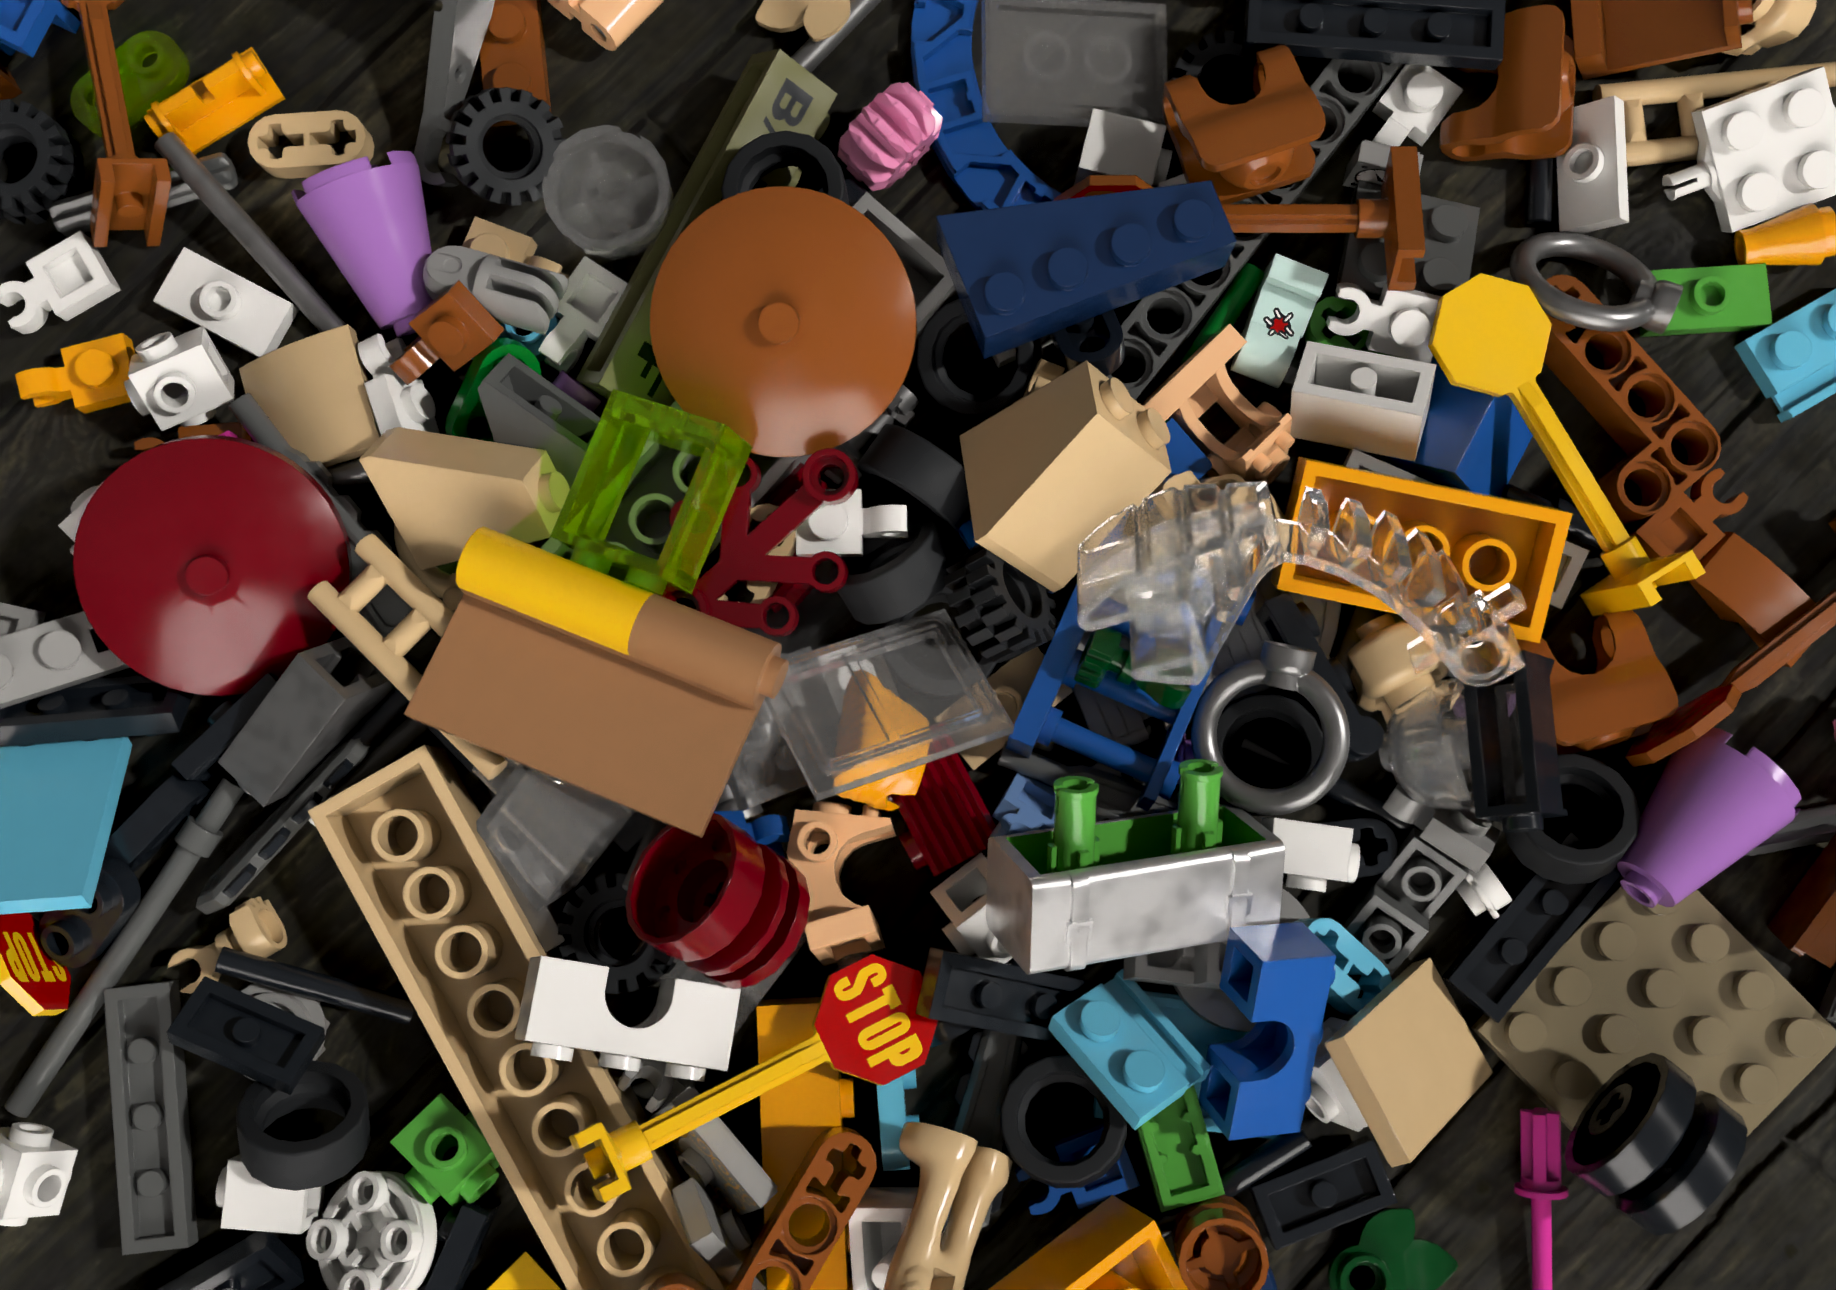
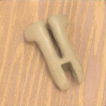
[883,1122,1012,1290]

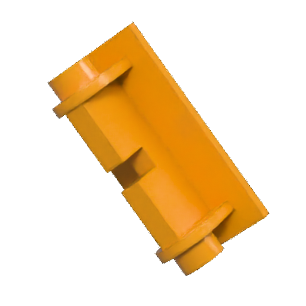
[144,47,285,155]

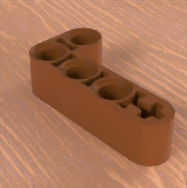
[1544,274,1721,525]
[648,1127,877,1290]

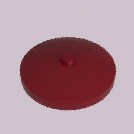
[73,435,352,696]

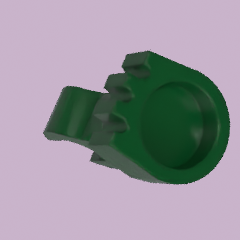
[1074,623,1196,709]

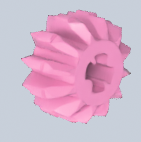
[838,82,943,191]

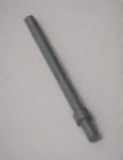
[4,776,244,1118]

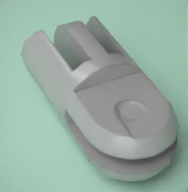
[422,245,568,335]

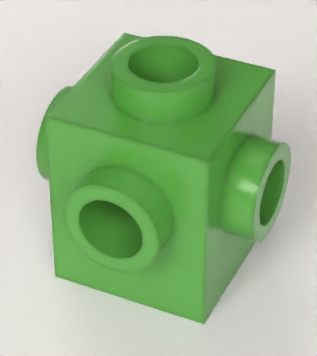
[390,1093,499,1209]

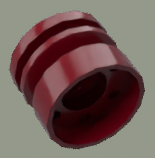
[625,813,810,989]

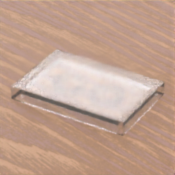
[981,0,1167,127]

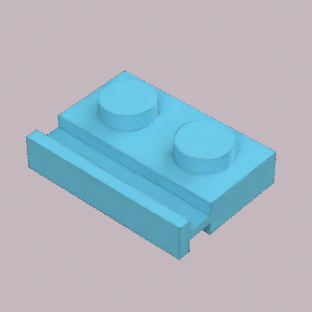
[1734,289,1836,423]
[1048,968,1211,1130]

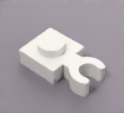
[0,231,121,334]
[1326,283,1442,363]
[358,333,440,436]

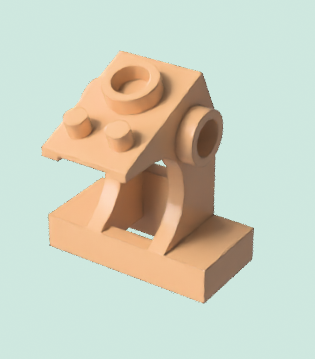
[1141,324,1295,486]
[786,802,896,966]

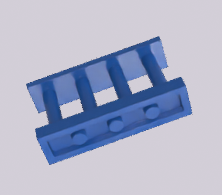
[1006,515,1257,811]

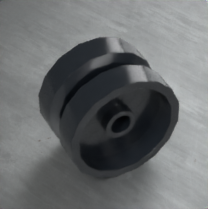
[1564,1053,1748,1236]

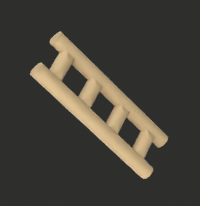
[1592,61,1836,167]
[308,534,508,780]

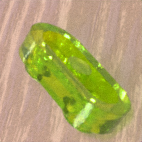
[71,31,190,137]

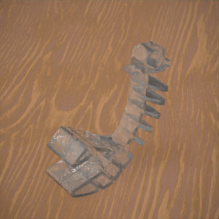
[1077,481,1527,687]

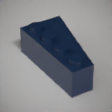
[936,180,1237,359]

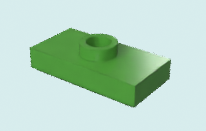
[1639,263,1773,337]
[1136,1085,1225,1213]

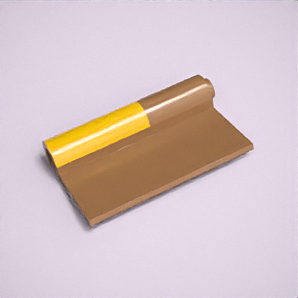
[404,526,789,838]

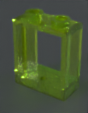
[550,389,753,596]

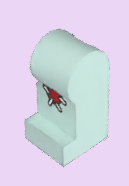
[1230,253,1329,388]

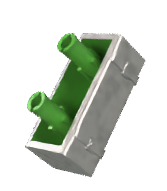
[986,759,1285,975]

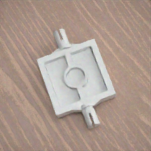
[1662,67,1836,233]

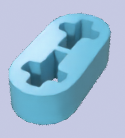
[1294,918,1392,1015]

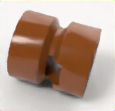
[1172,1195,1269,1290]

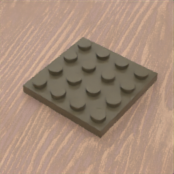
[1470,876,1836,1136]

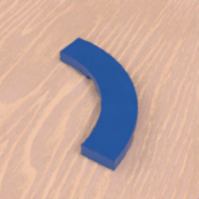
[911,0,1062,211]

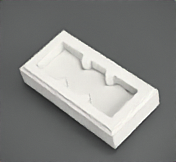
[1557,96,1629,234]
[153,247,300,358]

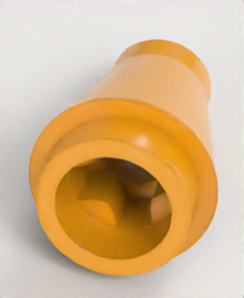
[1734,203,1836,265]

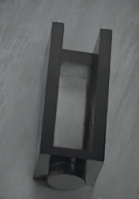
[1461,650,1568,833]

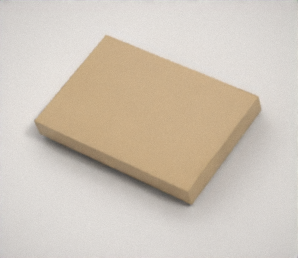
[1325,957,1493,1168]

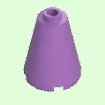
[291,151,433,337]
[1617,727,1802,908]

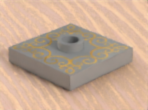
[648,1086,778,1216]

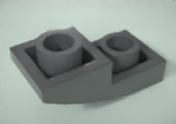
[1343,827,1469,976]

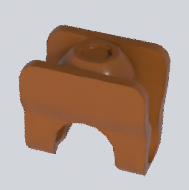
[1439,4,1576,161]
[1162,45,1326,204]
[1502,610,1678,755]

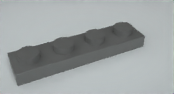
[104,980,198,1255]

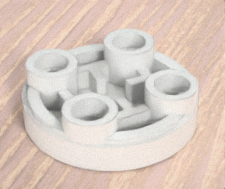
[306,1171,437,1290]

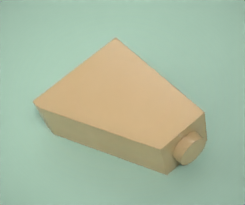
[359,427,574,570]

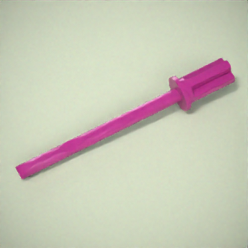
[1514,1107,1569,1290]

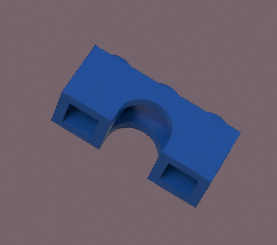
[1198,922,1336,1141]

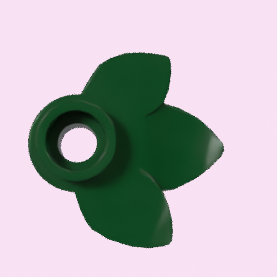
[1327,1208,1458,1290]

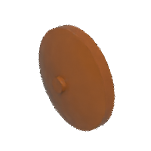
[650,186,917,457]

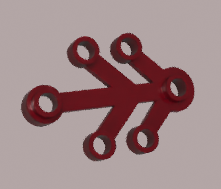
[656,448,858,637]

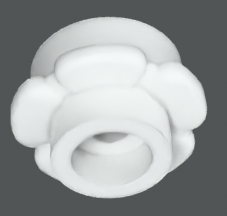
[1456,862,1513,919]

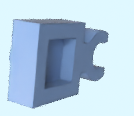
[989,773,1055,838]

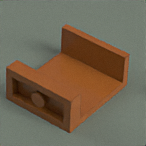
[1571,0,1754,80]

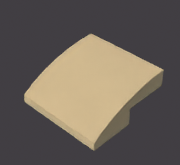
[239,324,381,468]

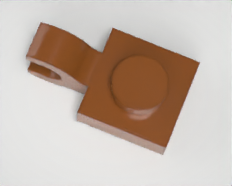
[389,280,504,385]

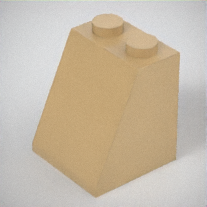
[959,360,1172,593]

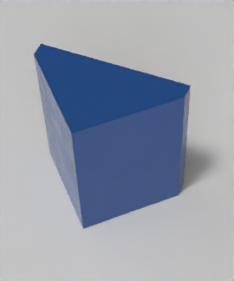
[1378,356,1533,497]

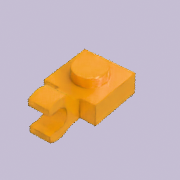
[15,333,135,414]

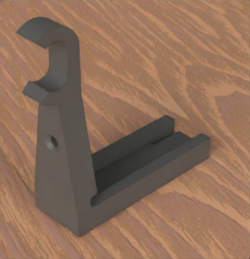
[414,0,495,187]

